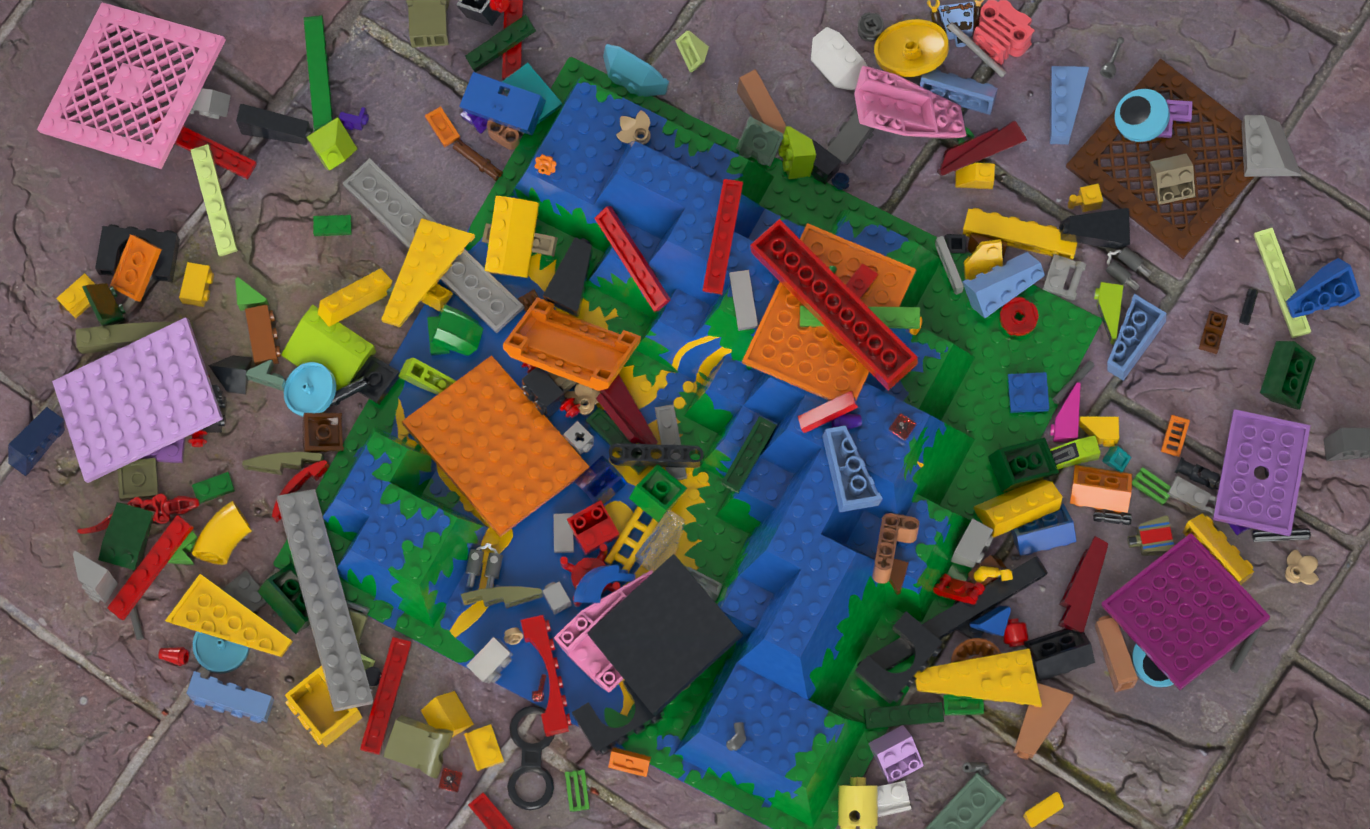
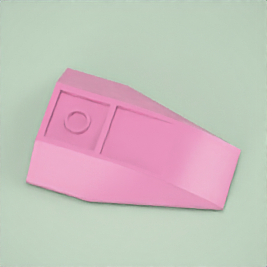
[854,66,966,138]
[554,570,653,693]

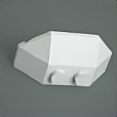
[811,27,868,90]

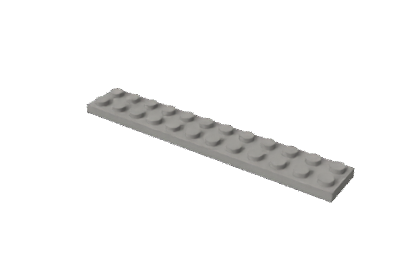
[342,158,524,333]
[277,489,373,712]

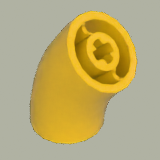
[192,500,252,565]

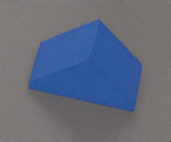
[969,605,1011,636]

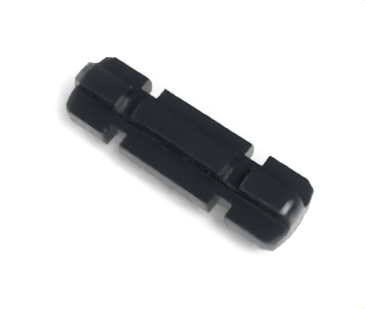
[1239,288,1258,325]
[1093,510,1132,525]

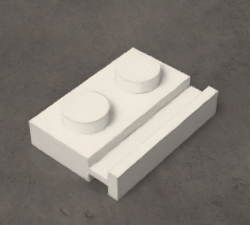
[878,781,911,817]

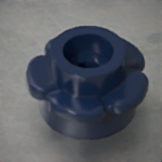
[831,173,849,190]

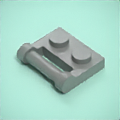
[1042,254,1086,300]

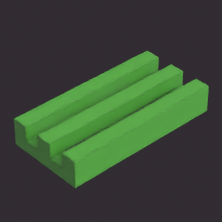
[1132,467,1170,506]
[565,769,590,812]

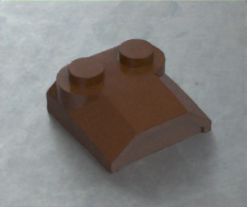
[302,413,344,453]

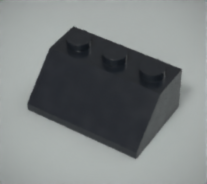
[1024,628,1095,681]

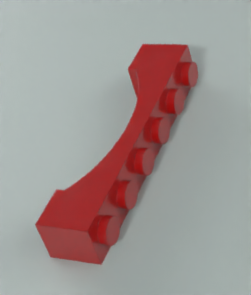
[521,615,572,737]

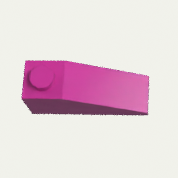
[1050,383,1081,443]

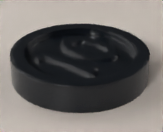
[365,667,382,687]

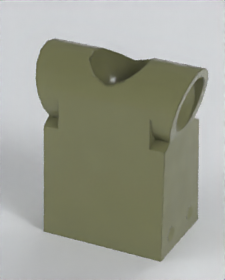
[406,0,450,48]
[383,715,453,779]

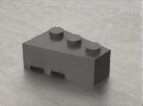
[827,107,875,165]
[1323,428,1370,461]

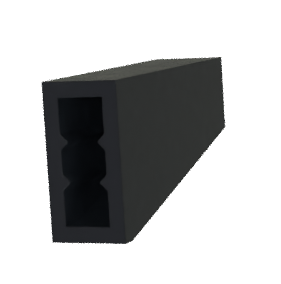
[236,104,313,145]
[1059,208,1130,250]
[543,237,593,318]

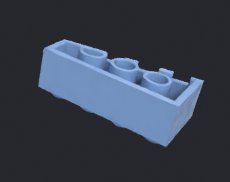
[1050,66,1089,145]
[962,252,1045,318]
[1107,294,1166,381]
[822,426,883,512]
[187,671,274,723]

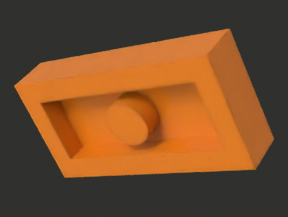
[425,106,460,148]
[608,747,651,777]

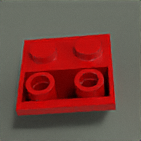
[567,500,620,556]

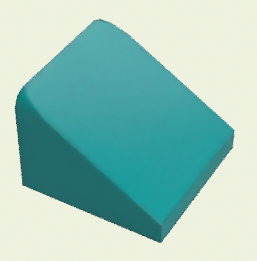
[1102,446,1132,472]

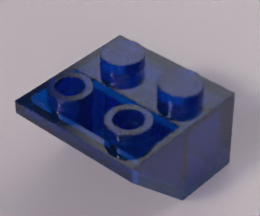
[574,455,627,505]

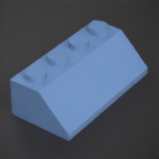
[920,69,998,115]

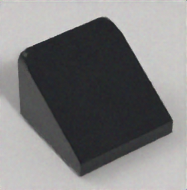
[944,234,966,254]

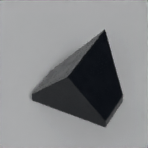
[208,355,252,395]

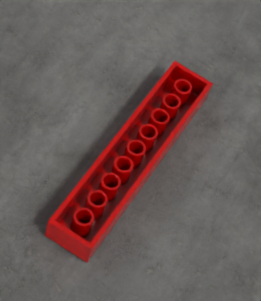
[750,219,918,391]

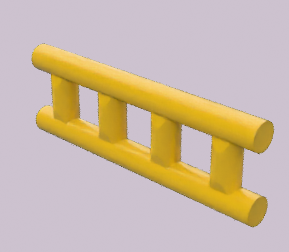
[605,506,658,573]

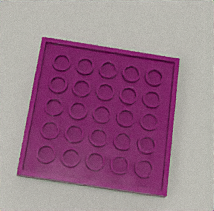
[1101,533,1270,690]

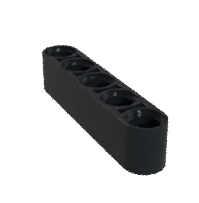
[609,443,704,468]

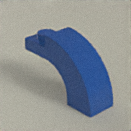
[573,565,636,603]

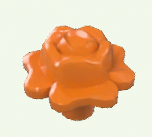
[534,154,557,175]

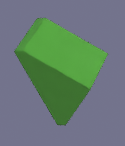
[235,277,269,311]

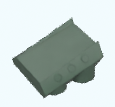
[736,117,783,166]

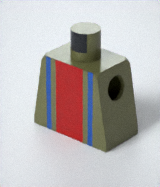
[1127,515,1174,556]

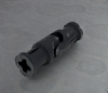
[1174,457,1221,490]

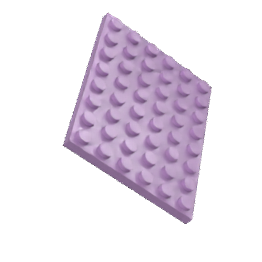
[52,317,223,483]

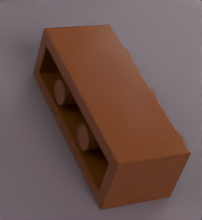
[245,305,281,366]

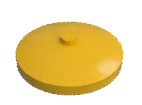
[874,19,949,77]

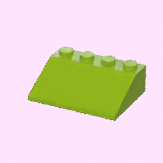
[281,304,376,391]

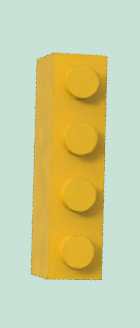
[318,268,392,327]

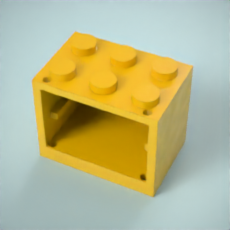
[285,665,363,747]

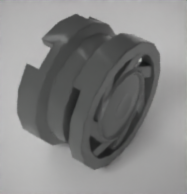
[857,12,884,42]

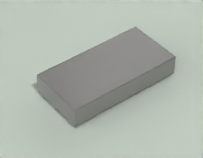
[554,513,574,553]

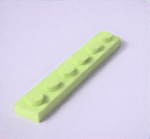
[191,144,238,256]
[1254,227,1311,338]

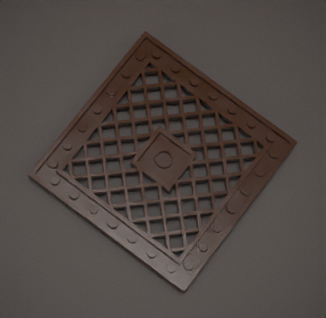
[1066,58,1255,259]

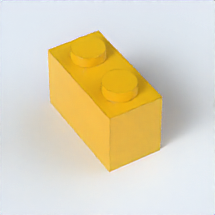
[179,262,214,307]

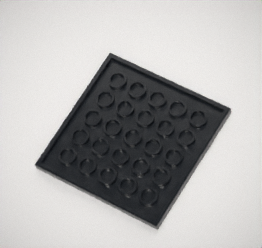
[587,554,743,716]

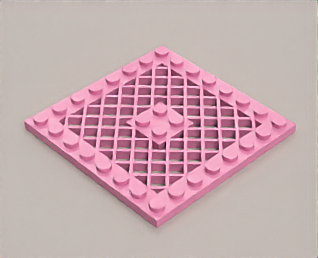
[37,2,226,169]

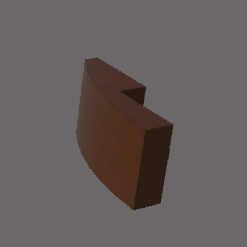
[1198,311,1228,354]

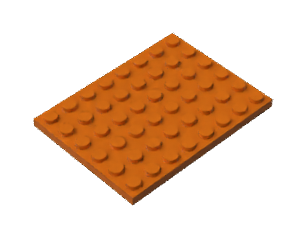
[742,223,916,401]
[402,355,590,537]

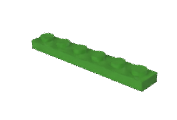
[800,306,920,329]

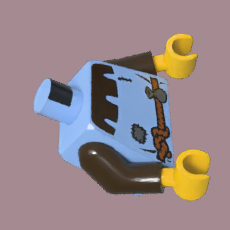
[927,0,984,47]

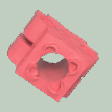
[973,0,1035,65]

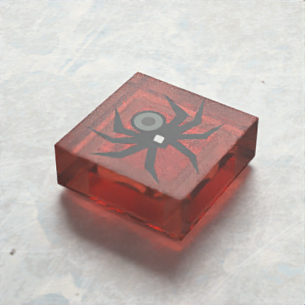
[889,413,917,441]
[439,768,463,793]

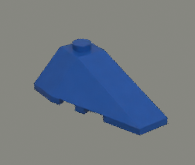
[1286,258,1361,318]

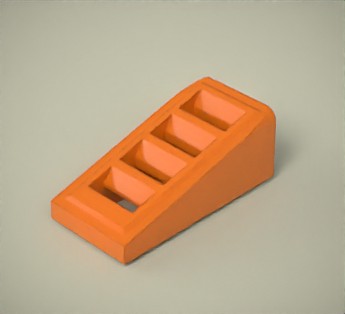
[1161,415,1190,457]

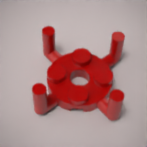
[560,544,621,607]

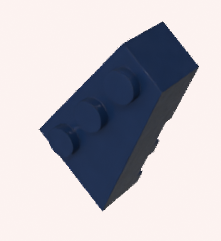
[8,407,65,476]

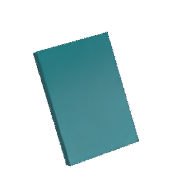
[502,63,562,124]

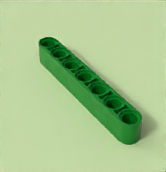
[304,15,333,132]

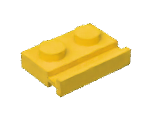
[56,273,95,319]
[464,724,504,772]

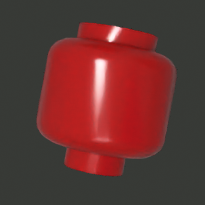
[1002,618,1028,648]

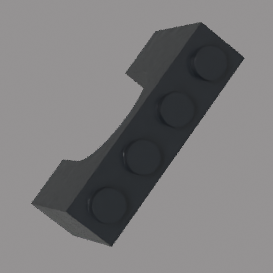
[95,224,180,282]
[854,611,942,704]
[572,680,664,756]

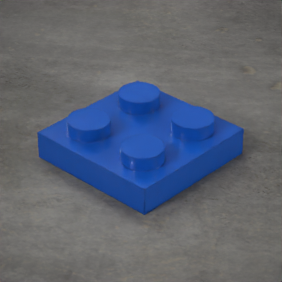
[1007,372,1049,413]

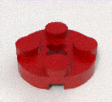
[1000,297,1039,336]

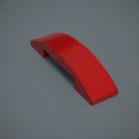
[272,460,329,523]

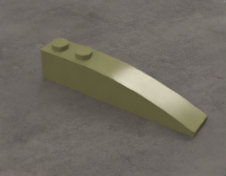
[76,322,194,354]

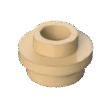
[504,627,523,645]

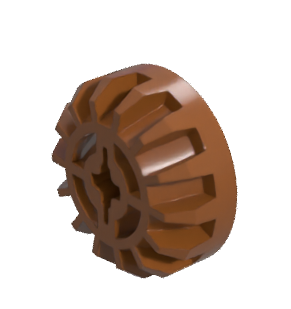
[950,638,1001,663]

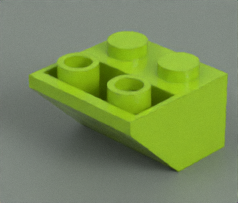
[778,126,816,179]

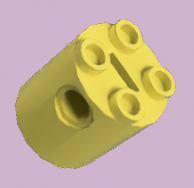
[838,777,878,829]

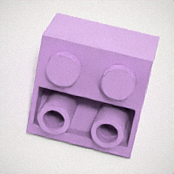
[868,725,924,784]

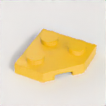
[964,240,1003,281]

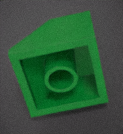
[629,464,687,523]

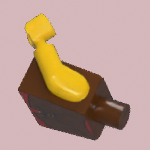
[968,555,1013,587]

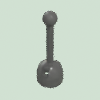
[1100,37,1124,79]

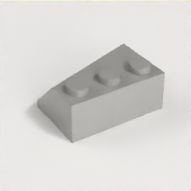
[1242,115,1301,177]

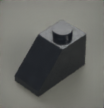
[811,139,842,184]

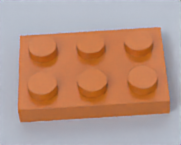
[109,234,162,302]

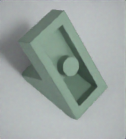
[246,360,286,391]

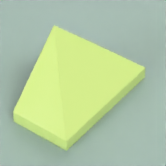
[675,31,709,72]

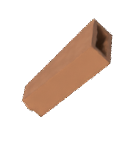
[737,69,786,144]
[1095,615,1138,692]
[1013,683,1073,760]

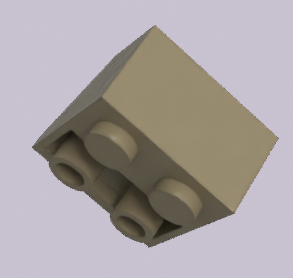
[1150,153,1195,205]

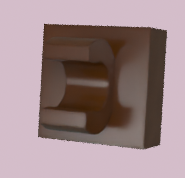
[518,289,539,312]

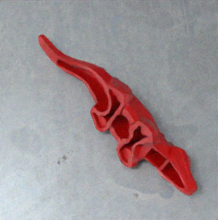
[77,494,200,534]

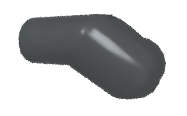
[726,722,746,751]
[962,762,990,776]

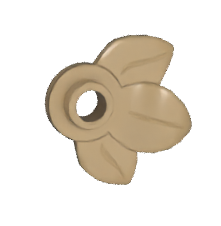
[616,110,650,145]
[564,383,601,415]
[1285,550,1319,585]

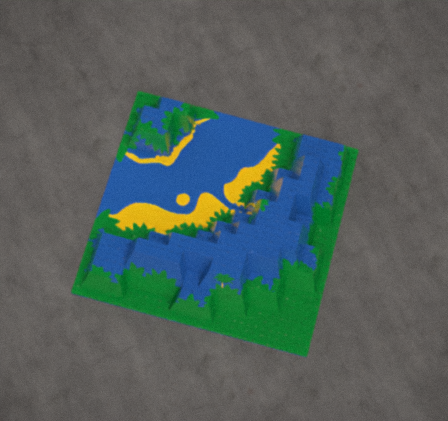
[273,57,1102,829]

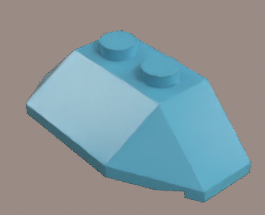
[603,44,669,97]

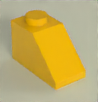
[955,163,995,189]
[1079,417,1119,447]

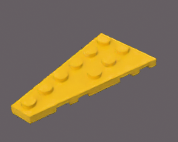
[381,218,475,327]
[165,574,293,657]
[914,649,1042,707]

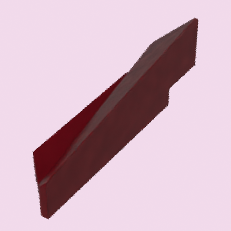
[937,120,1027,176]
[596,373,658,445]
[1058,536,1108,632]

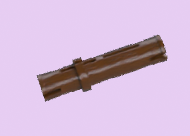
[453,139,503,181]

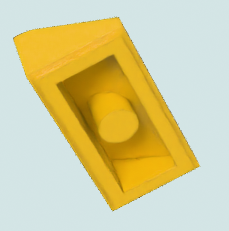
[421,284,453,311]
[1023,792,1064,828]

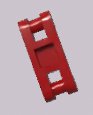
[933,574,985,605]

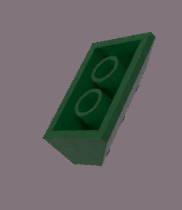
[1260,341,1316,410]
[257,563,310,635]

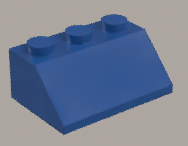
[1011,503,1077,556]

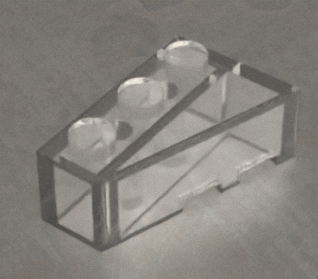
[635,509,685,572]

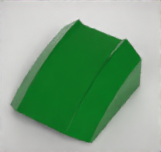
[431,304,483,356]

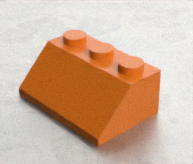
[1070,465,1132,513]

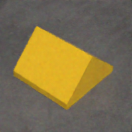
[420,691,474,737]

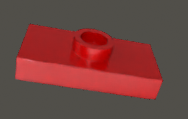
[846,263,879,299]

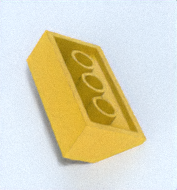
[485,196,539,278]
[973,479,1062,537]
[1182,513,1254,585]

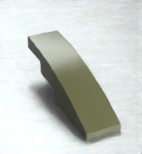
[242,452,324,475]
[461,586,543,609]

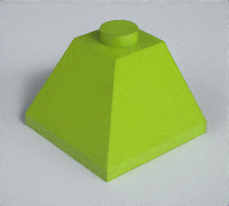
[306,117,357,170]

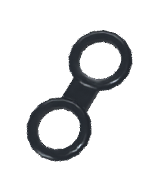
[507,706,555,811]

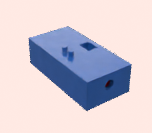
[459,72,546,135]

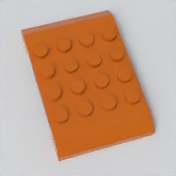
[503,297,641,391]

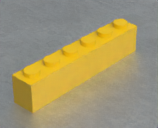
[962,208,1077,260]

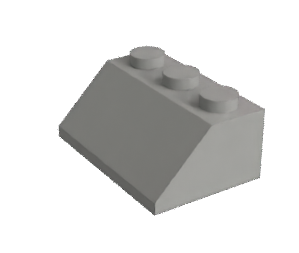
[73,551,118,603]

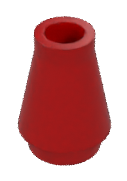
[158,647,189,666]

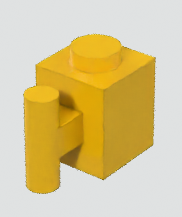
[1067,184,1103,212]

